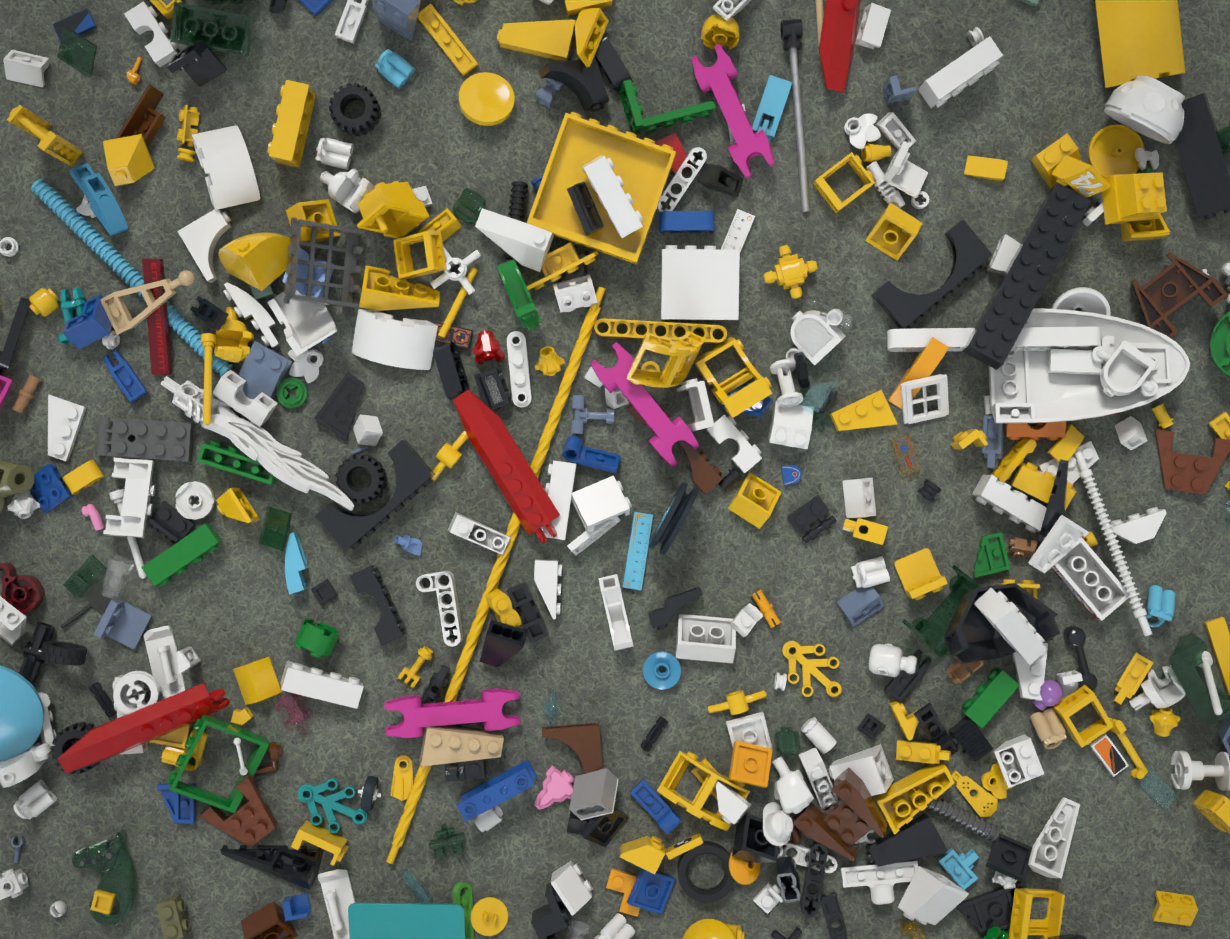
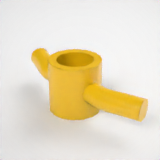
[432,431,468,481]
[708,690,766,715]

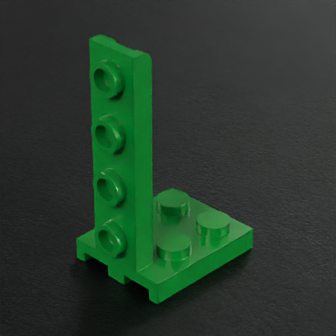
[619,79,716,135]

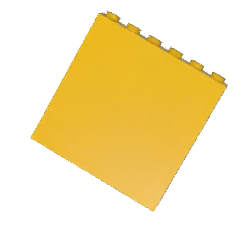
[527,112,676,265]

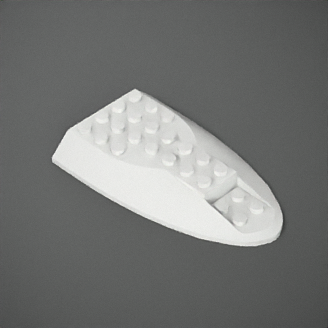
[988,308,1190,423]

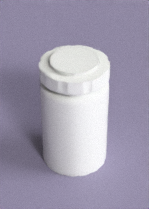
[801,717,837,754]

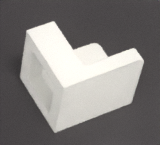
[353,414,383,446]
[1115,416,1148,450]

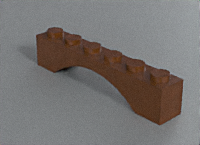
[628,395,722,495]

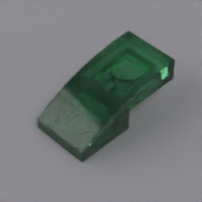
[63,555,106,598]

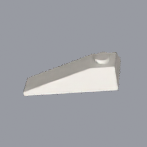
[1028,797,1080,879]

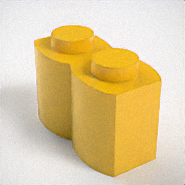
[486,588,521,627]

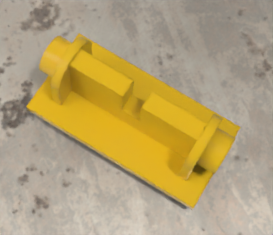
[177,105,200,147]

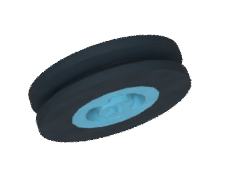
[648,482,699,555]

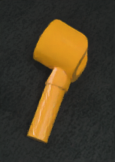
[126,57,142,85]

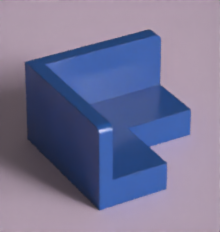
[63,294,112,349]

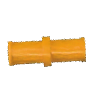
[751,589,781,628]

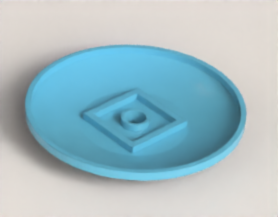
[0,665,44,762]

